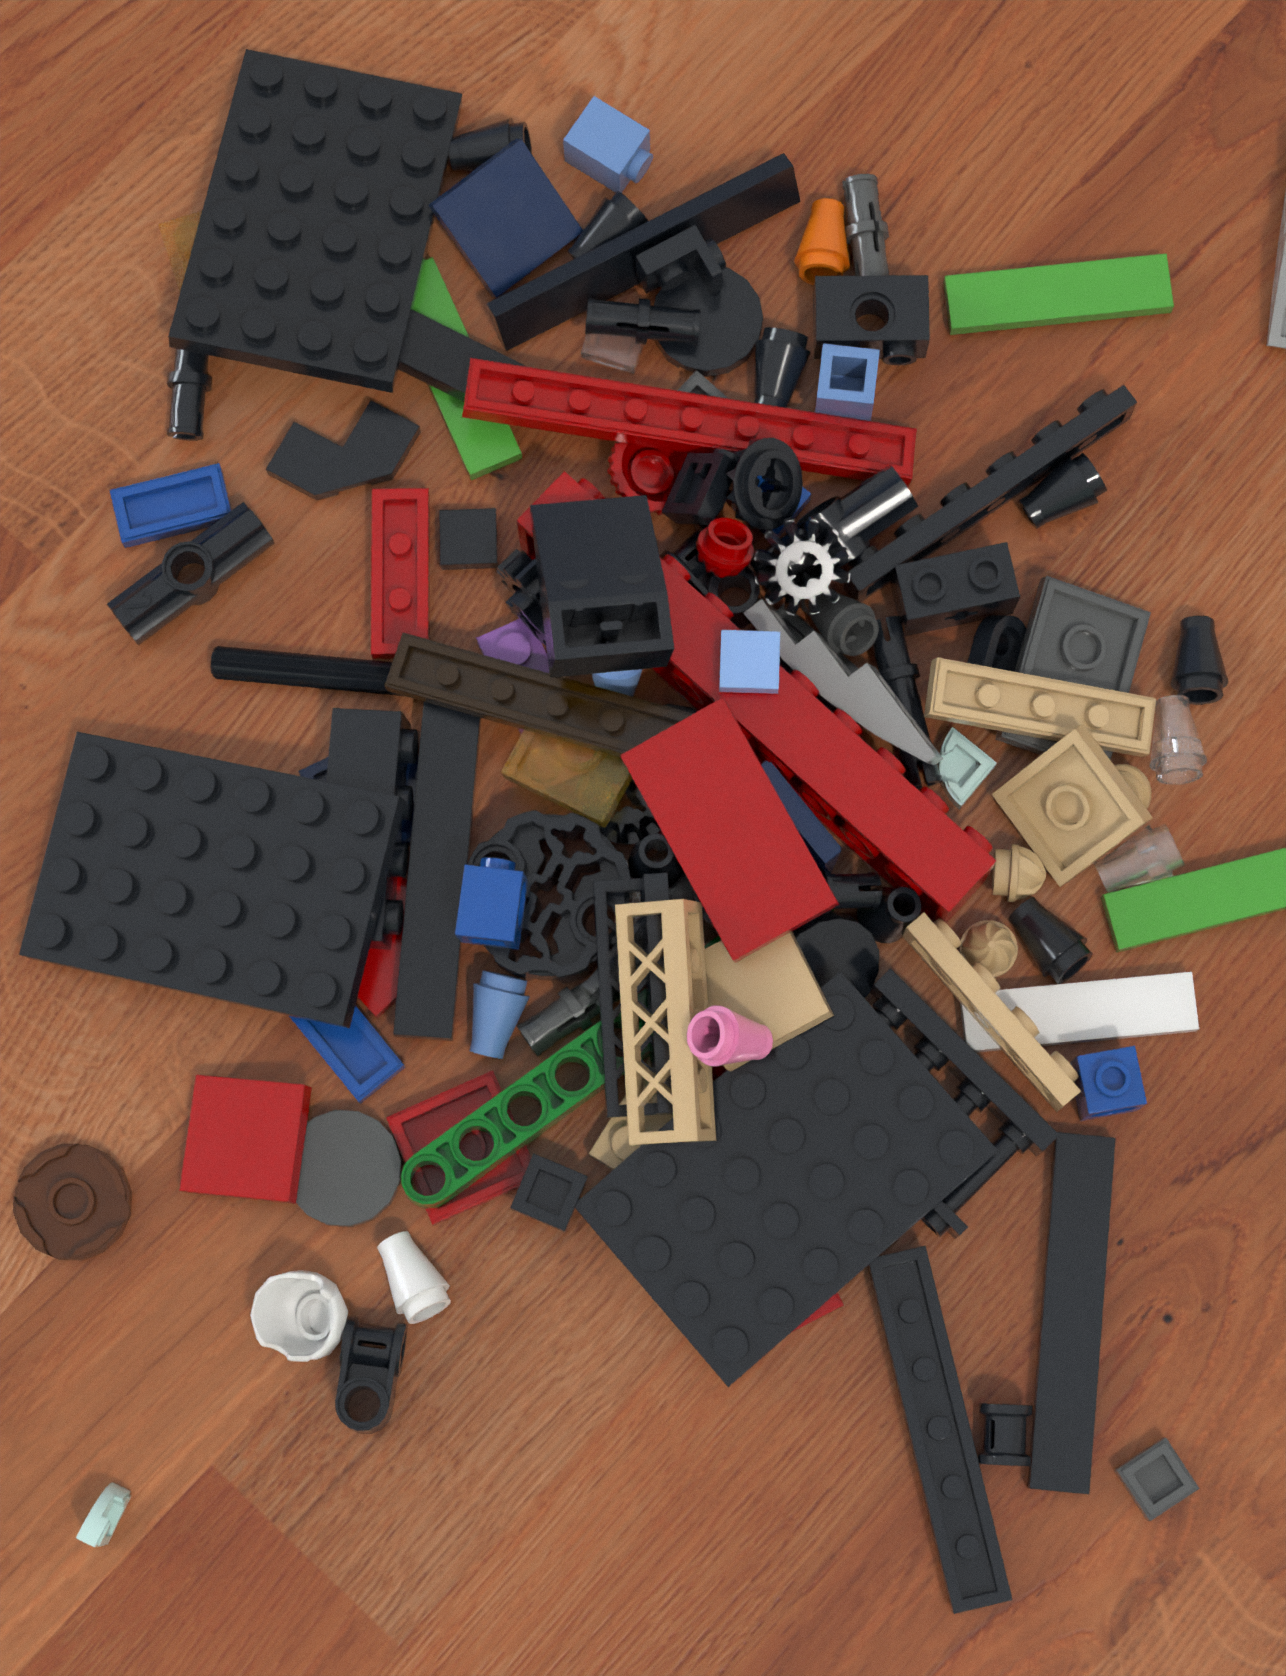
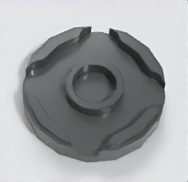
[296,1110,402,1227]

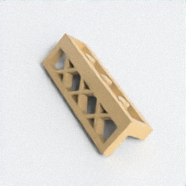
[615,899,716,1145]

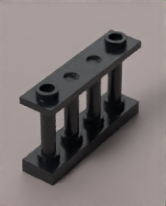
[870,969,1059,1239]

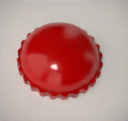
[607,442,688,516]

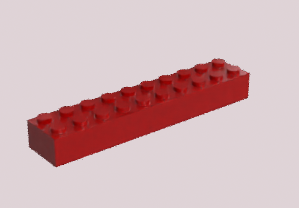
[516,471,997,923]

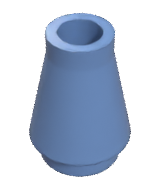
[469,970,530,1059]

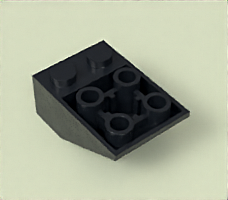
[530,495,674,678]

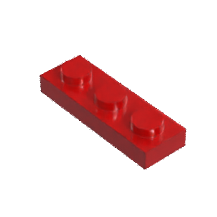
[371,488,430,660]

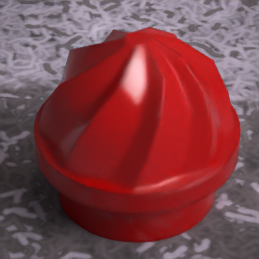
[696,518,754,578]

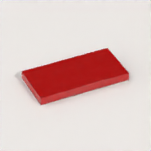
[620,697,840,963]

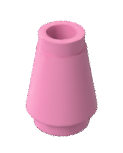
[687,1006,773,1066]

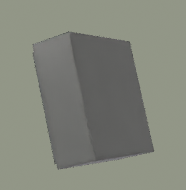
[1114,1437,1200,1521]

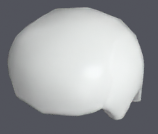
[250,1270,348,1362]

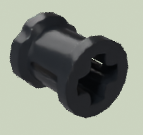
[978,1403,1033,1466]

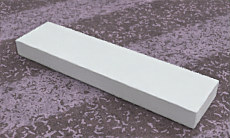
[960,972,1199,1053]

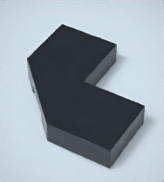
[266,400,421,501]

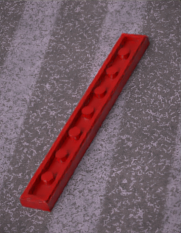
[462,358,917,487]

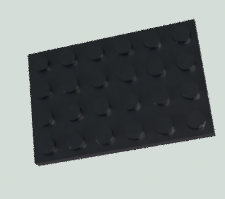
[168,49,463,393]
[19,732,406,1029]
[575,971,998,1387]

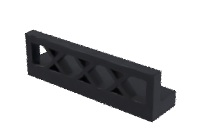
[593,873,673,1118]

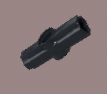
[750,465,919,599]
[107,502,275,646]

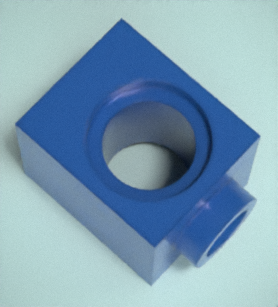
[455,857,528,950]
[1070,1046,1147,1121]

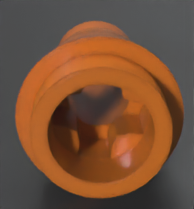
[794,198,850,285]

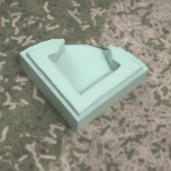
[938,727,997,809]
[76,1482,131,1547]

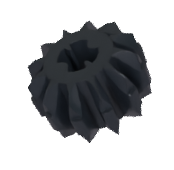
[753,517,850,615]

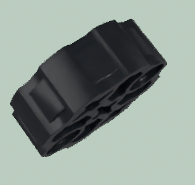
[467,810,633,984]

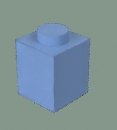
[563,96,653,193]
[815,344,880,421]

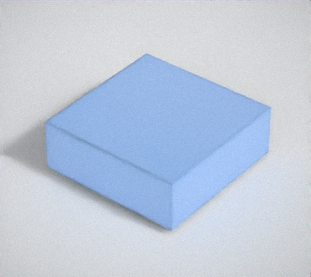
[719,630,780,694]

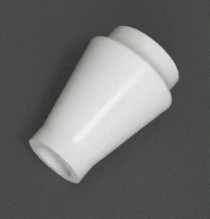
[377,1231,451,1324]

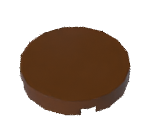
[13,1143,132,1261]

